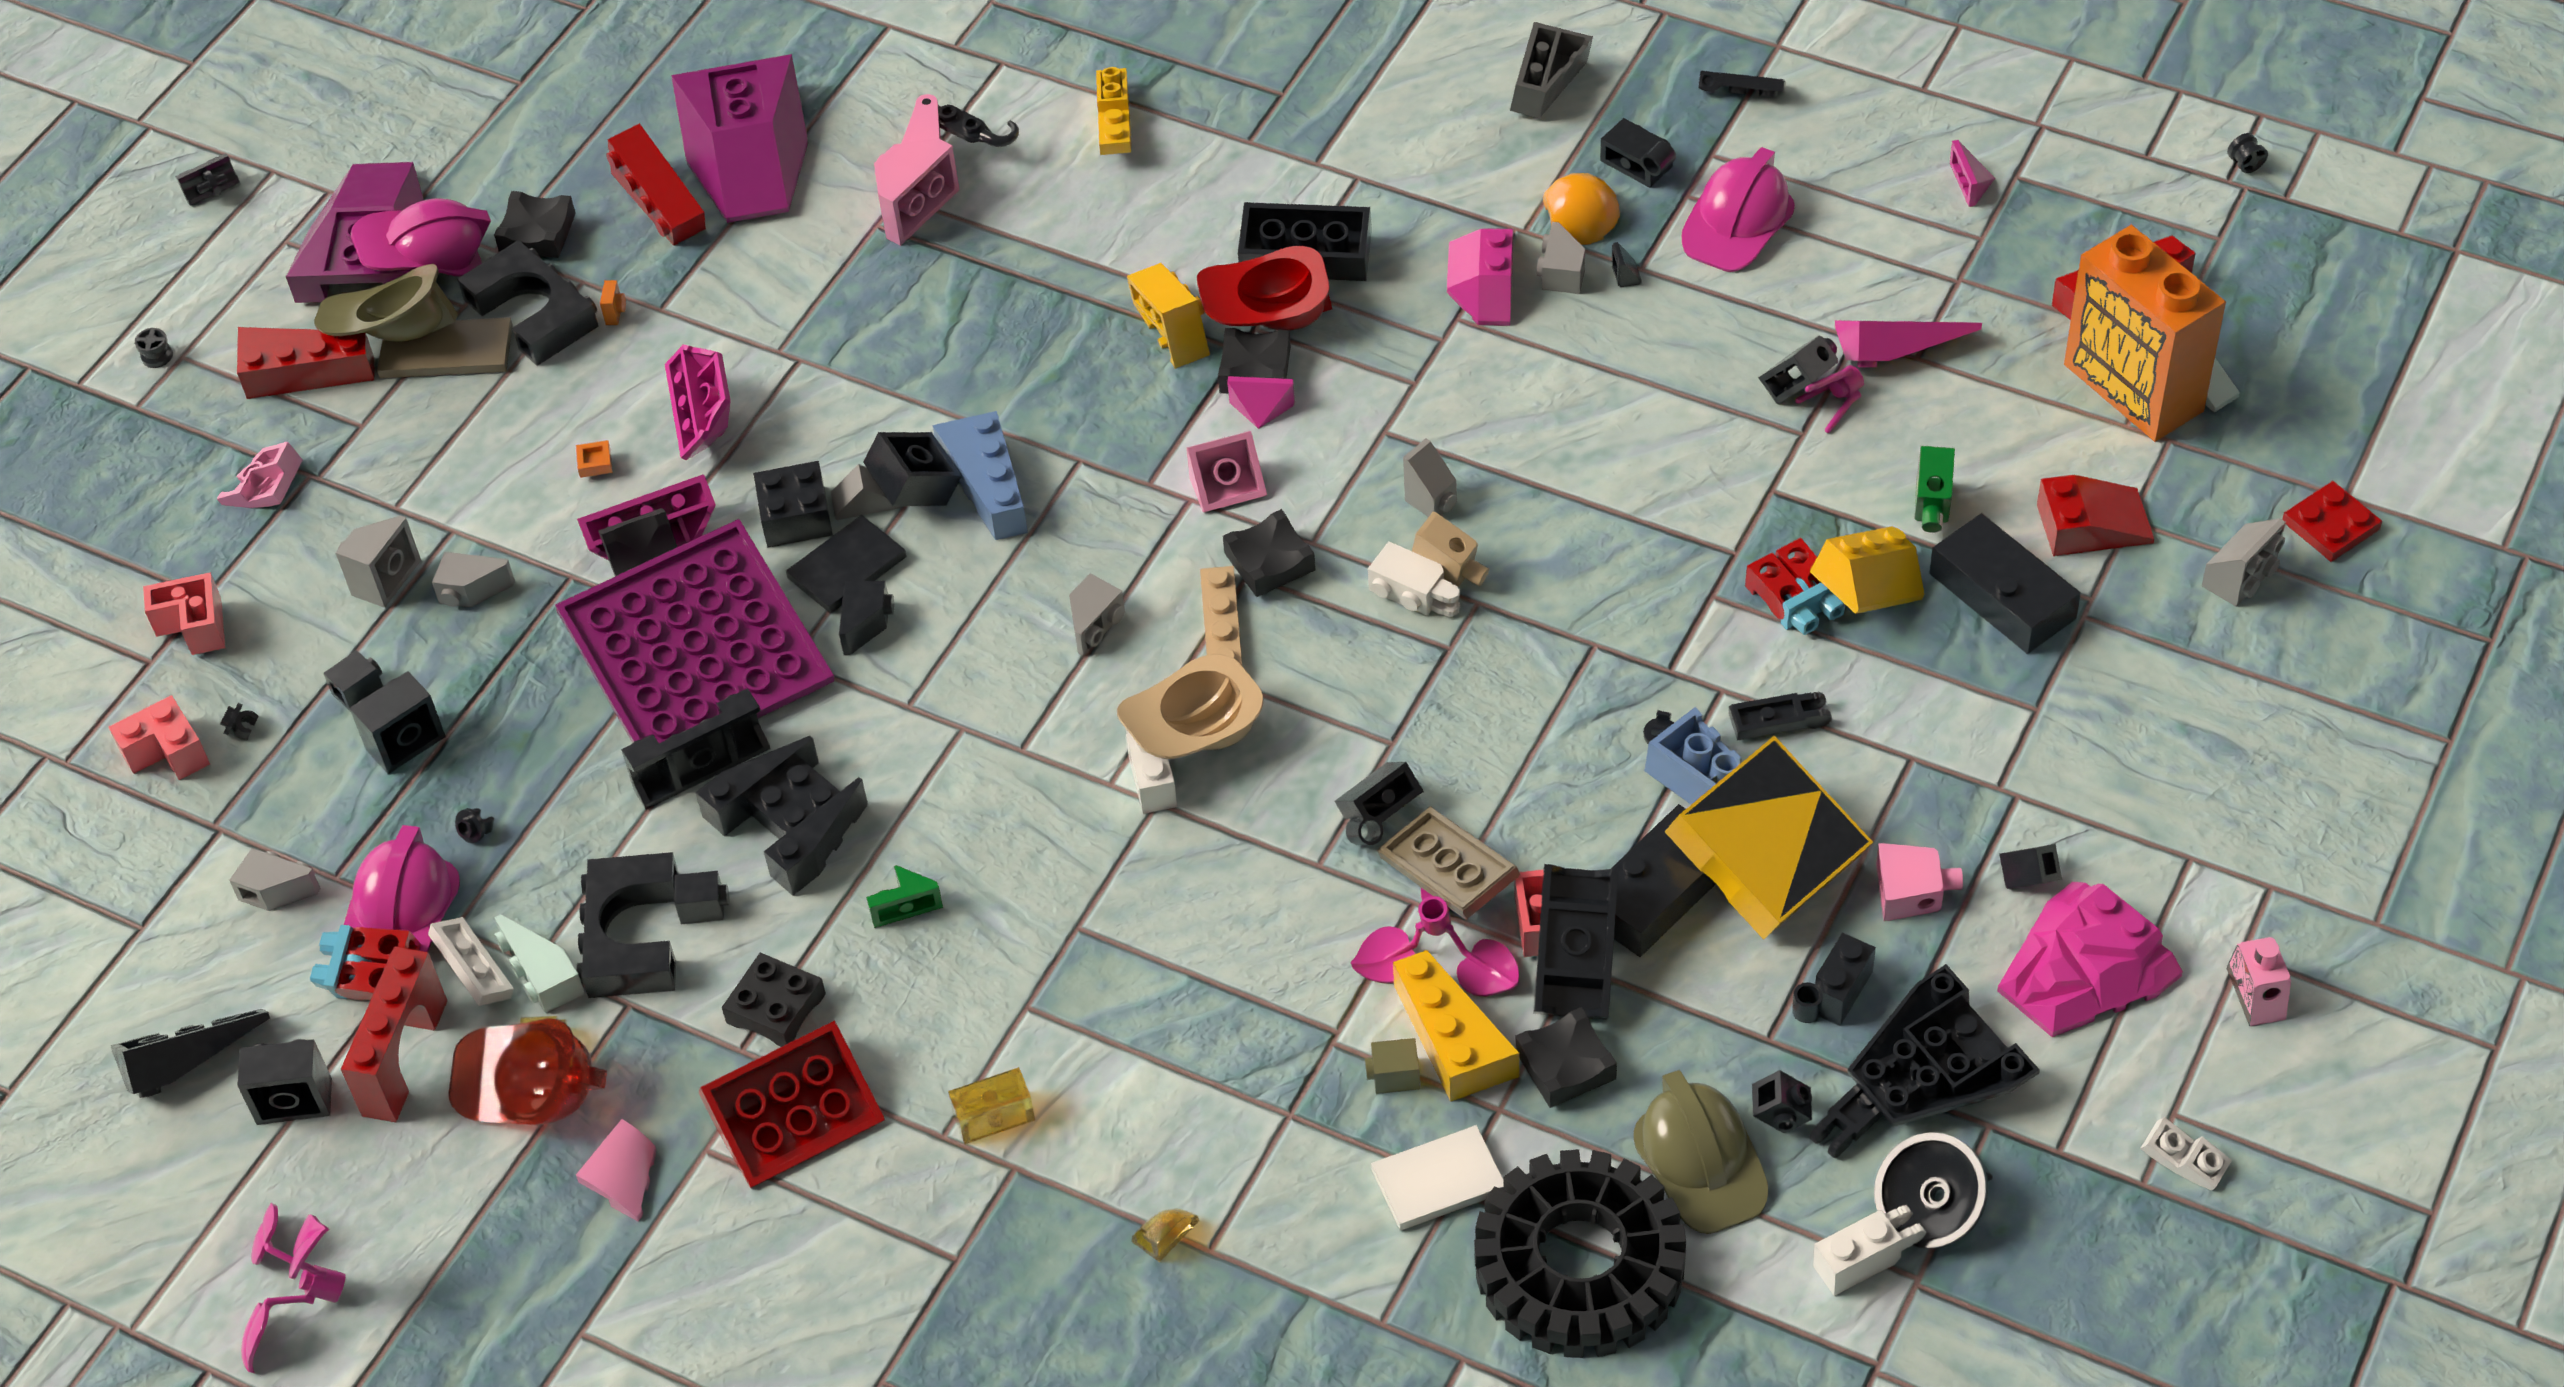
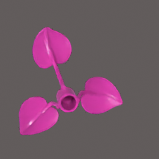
[1351,888,1519,997]
[241,1203,346,1374]

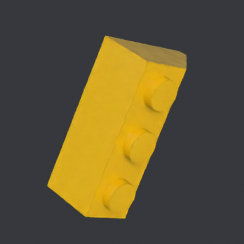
[1810,526,1925,614]

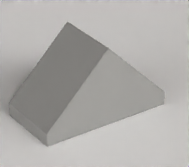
[831,464,901,520]

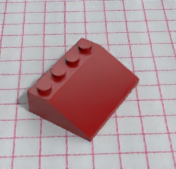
[698,1020,885,1188]

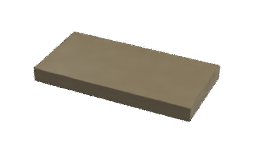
[377,317,513,378]
[1377,806,1520,920]

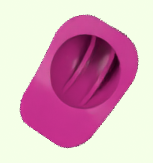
[1681,147,1795,272]
[351,198,491,277]
[344,825,460,952]

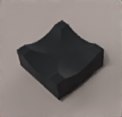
[494,191,576,258]
[1218,328,1291,394]
[598,508,677,576]
[1223,509,1316,598]
[721,952,826,1047]
[1515,1007,1617,1108]

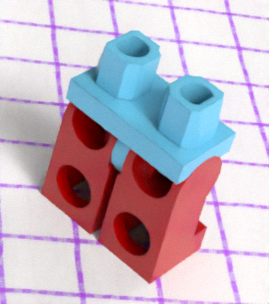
[1745,537,1845,635]
[310,925,421,1000]

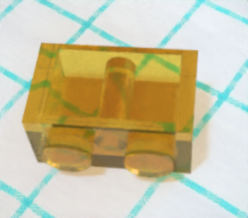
[948,1067,1035,1145]

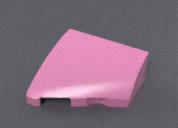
[217,442,303,508]
[576,1119,657,1221]

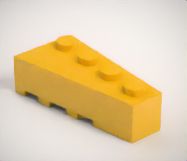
[1393,950,1519,1102]

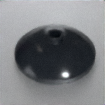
[1874,1133,1988,1249]

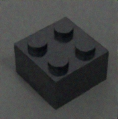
[863,432,962,507]
[753,461,833,548]
[350,671,446,774]
[237,1039,332,1125]

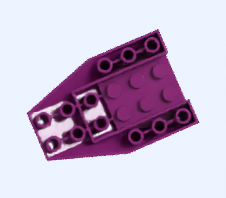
[671,54,808,223]
[286,162,424,303]

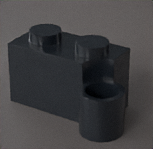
[1600,118,1676,188]
[1334,762,1424,845]
[1792,932,1876,1026]

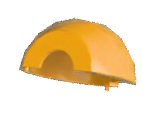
[1543,173,1620,245]

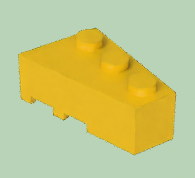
[1127,263,1210,369]

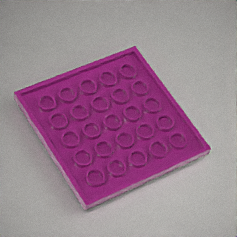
[555,519,834,743]

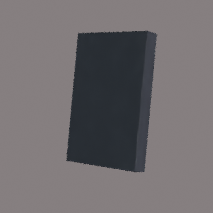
[786,515,907,614]

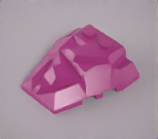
[1997,882,2183,1037]

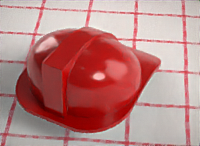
[1197,246,1332,331]

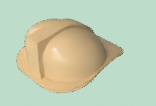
[1117,654,1263,759]

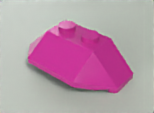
[1447,228,1514,326]
[665,344,731,460]
[577,474,716,561]

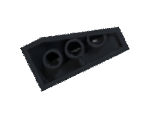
[111,1009,270,1098]

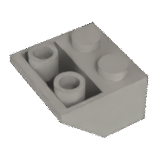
[2202,519,2286,607]

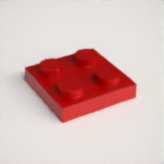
[2282,481,2382,562]

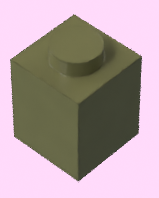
[1365,1038,1420,1094]

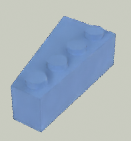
[932,411,1028,540]
[1644,707,1742,804]

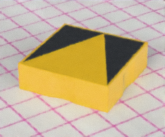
[1665,736,1873,940]

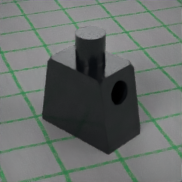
[1758,336,1838,404]

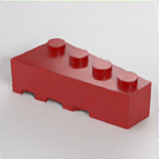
[606,123,706,246]

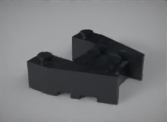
[695,735,868,896]

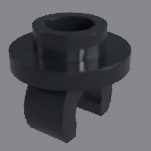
[220,702,259,740]
[1643,710,1674,744]
[455,808,494,843]

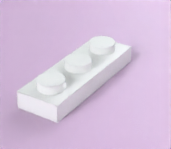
[428,917,514,1006]

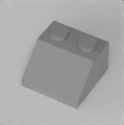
[335,515,421,608]

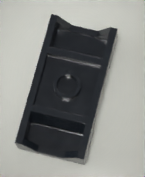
[621,688,771,810]
[1533,864,1618,1020]

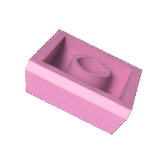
[1186,431,1267,512]

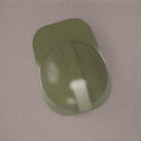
[314,264,458,341]
[1633,1069,1768,1234]

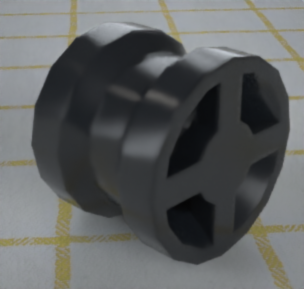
[2227,133,2268,173]
[134,328,173,368]

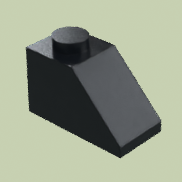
[839,581,894,655]

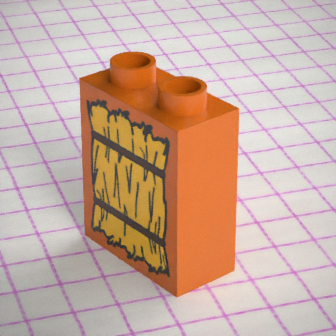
[2064,224,2226,442]

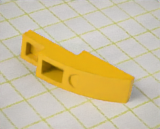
[1096,67,1132,155]

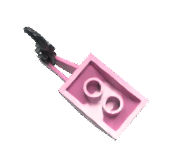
[874,94,1019,246]

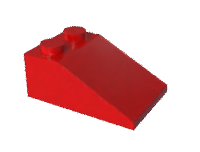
[2037,474,2154,556]

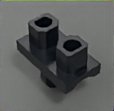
[175,153,240,206]

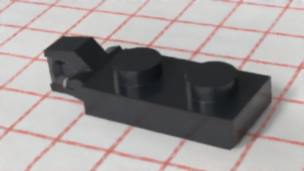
[1699,71,1786,98]

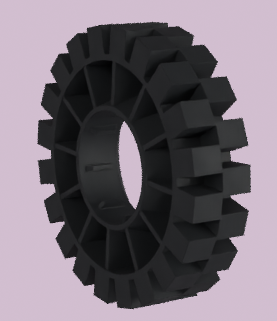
[1474,1149,1686,1358]

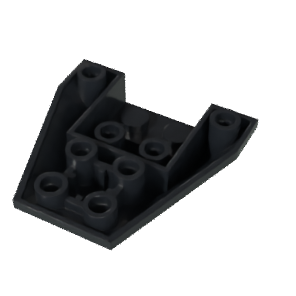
[1847,964,2040,1127]

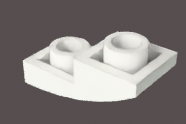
[2140,1117,2232,1190]

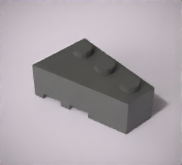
[1510,22,1593,118]

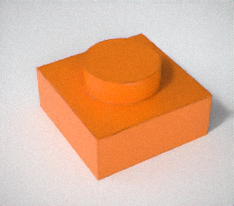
[600,280,626,325]
[576,440,613,478]

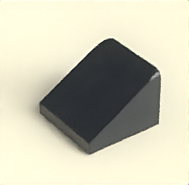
[1612,242,1642,288]

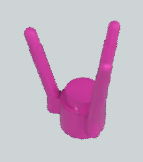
[1795,365,1864,433]

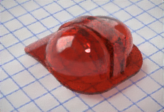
[448,1018,607,1125]

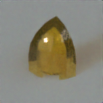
[1131,1208,1200,1262]

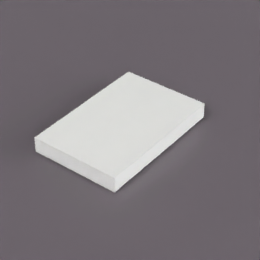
[1371,1125,1504,1231]

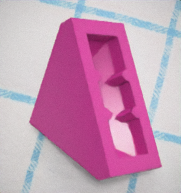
[1949,140,1995,207]
[1228,376,1295,429]

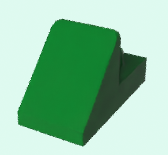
[866,865,943,928]

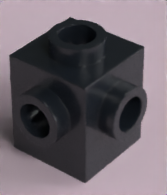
[1752,1070,1812,1133]

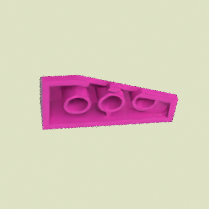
[1835,320,1982,367]

